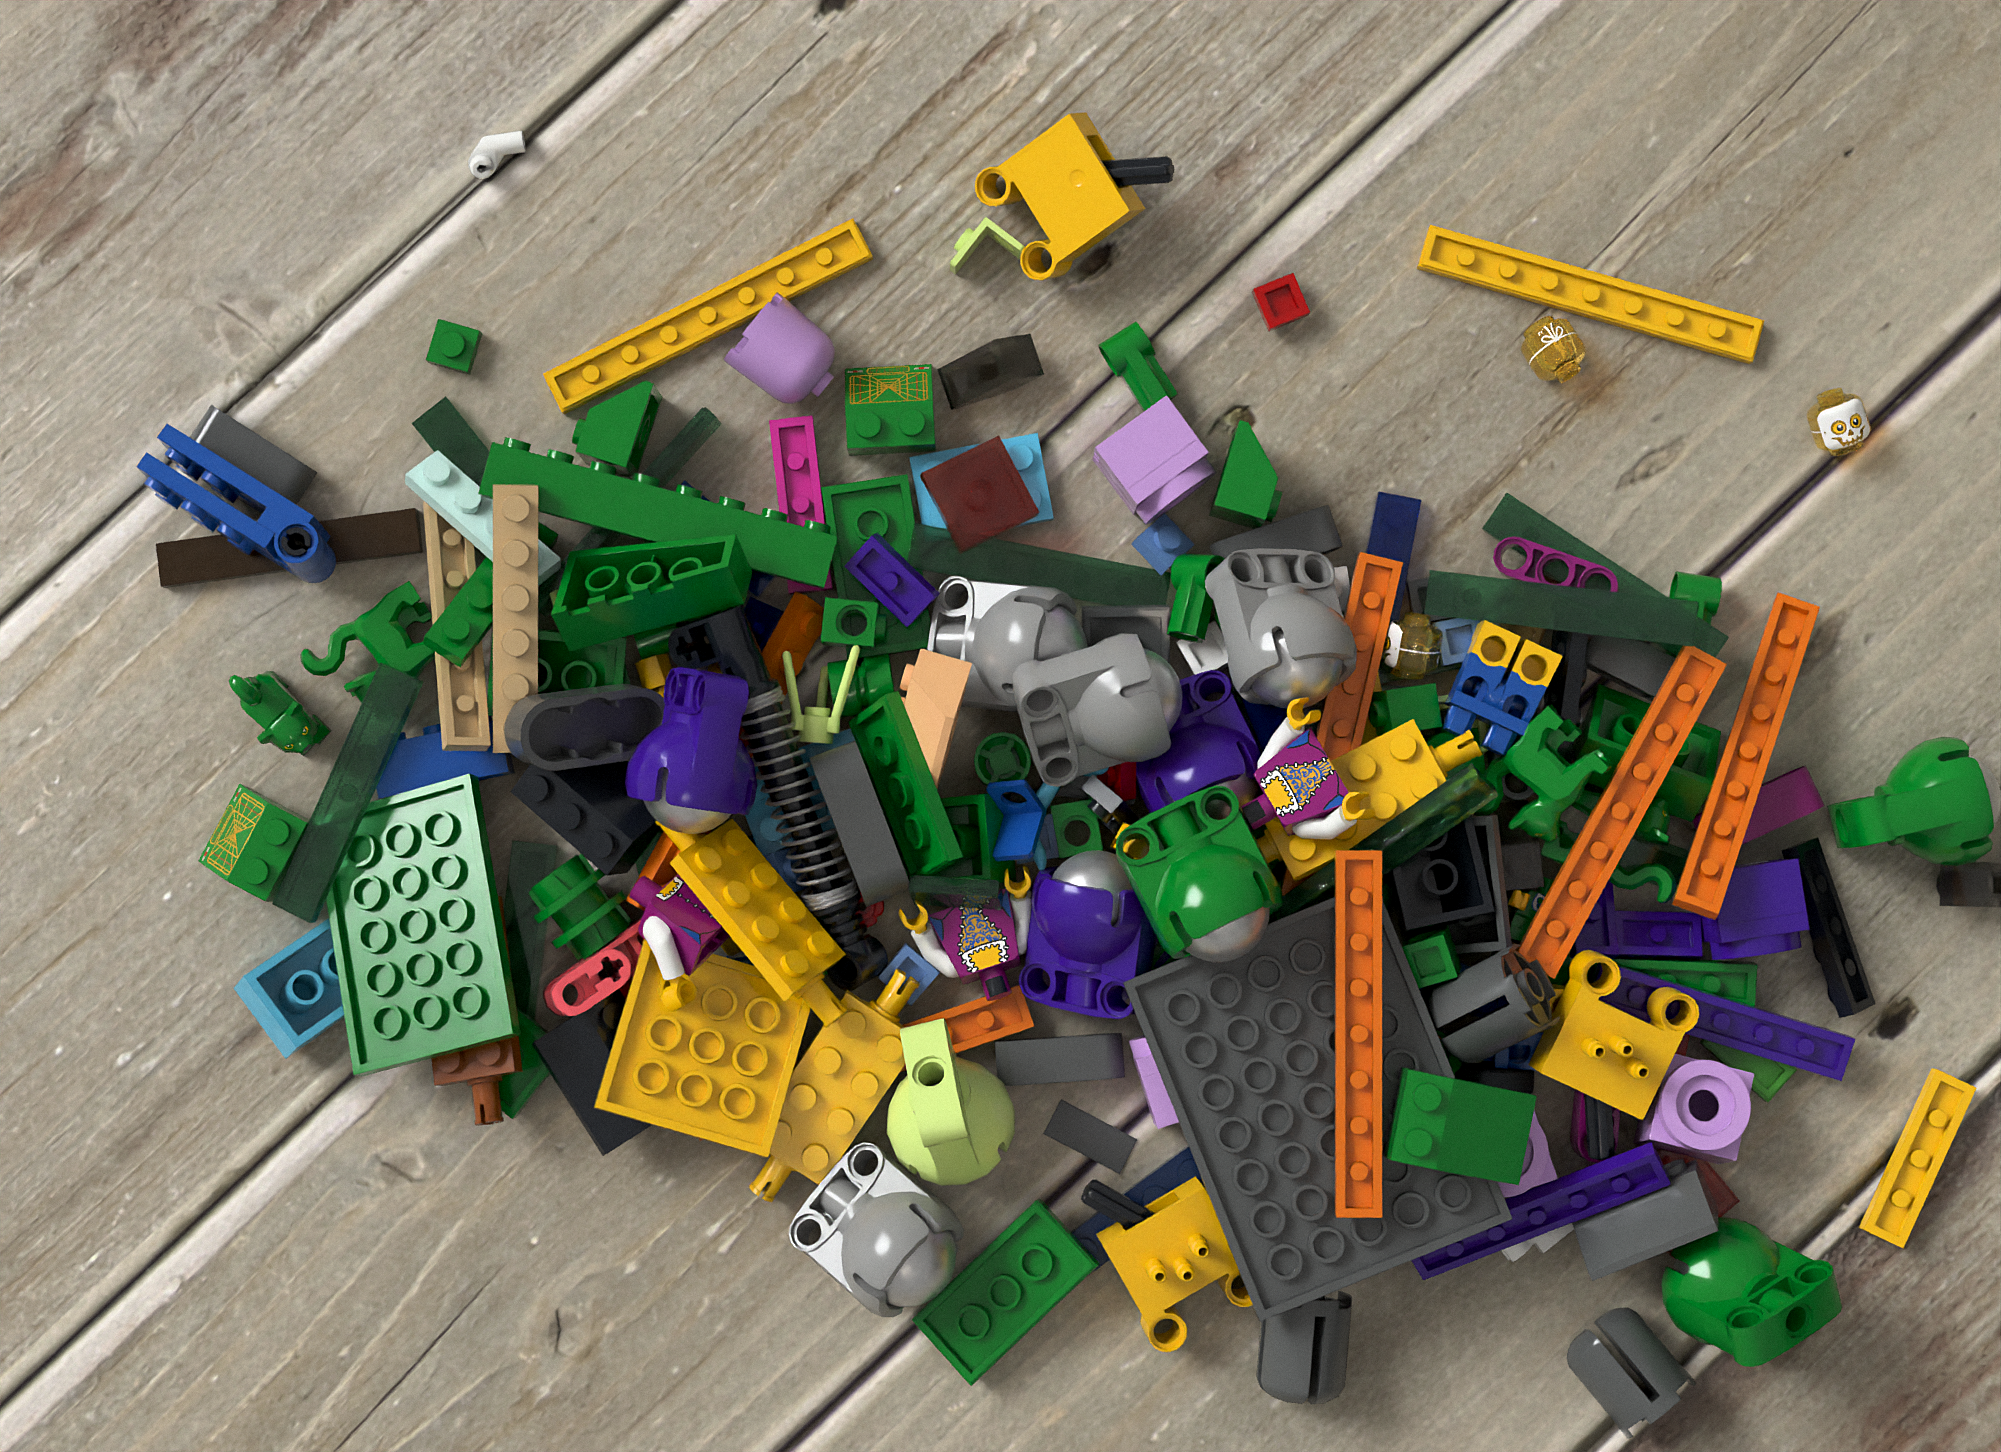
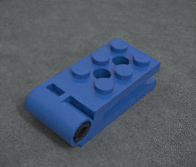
[136,423,336,583]

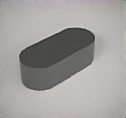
[504,684,665,771]
[810,740,912,907]

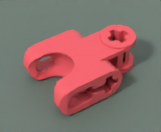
[542,917,644,1016]

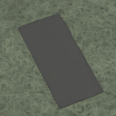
[1043,1099,1137,1174]

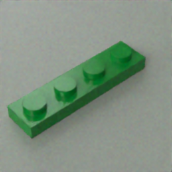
[423,522,559,668]

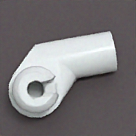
[468,131,526,179]

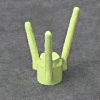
[782,645,860,744]

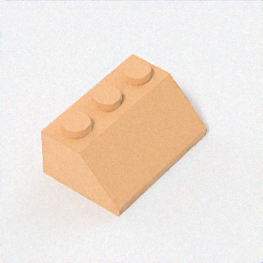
[900,649,972,790]

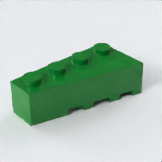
[551,534,752,651]

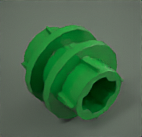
[528,854,632,960]

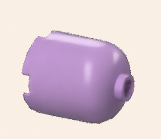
[724,292,835,404]

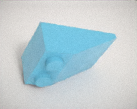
[234,918,344,1059]

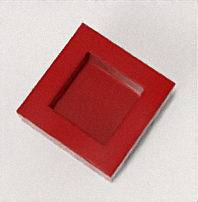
[1252,273,1310,332]
[1097,762,1136,801]

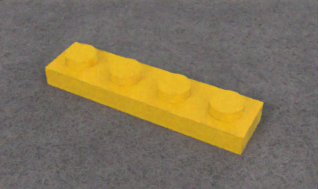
[1859,1068,1977,1248]

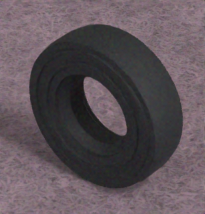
[1455,1063,1535,1094]

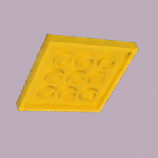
[594,939,811,1158]

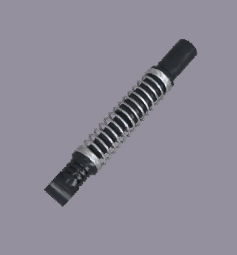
[668,604,888,991]

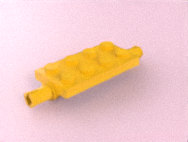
[1256,719,1482,882]
[655,819,848,1028]
[749,968,920,1203]

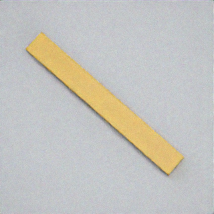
[543,218,873,414]
[1417,225,1765,364]

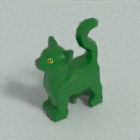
[300,581,435,715]
[229,671,332,756]
[1466,705,1613,843]
[1540,788,1676,903]

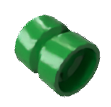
[827,653,895,718]
[974,732,1031,786]

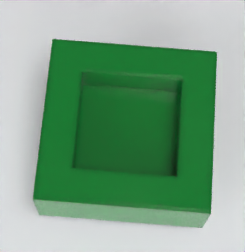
[426,319,482,375]

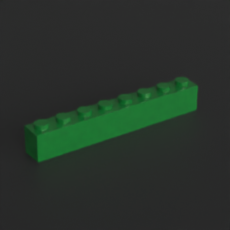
[478,437,838,589]

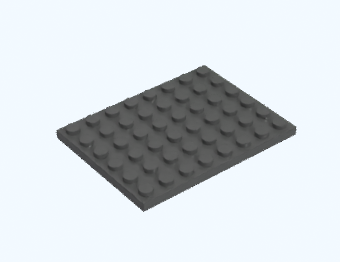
[1123,897,1513,1322]

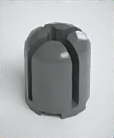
[1428,944,1560,1063]
[1256,1290,1352,1404]
[1567,1308,1696,1439]

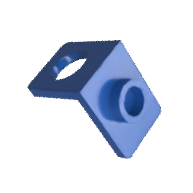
[986,780,1047,861]

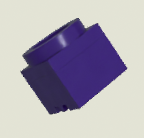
[1701,859,1810,960]

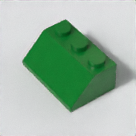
[1573,684,1721,822]

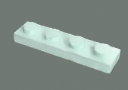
[405,450,561,586]

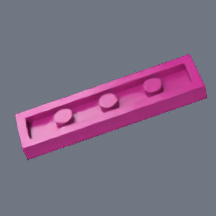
[769,415,833,595]

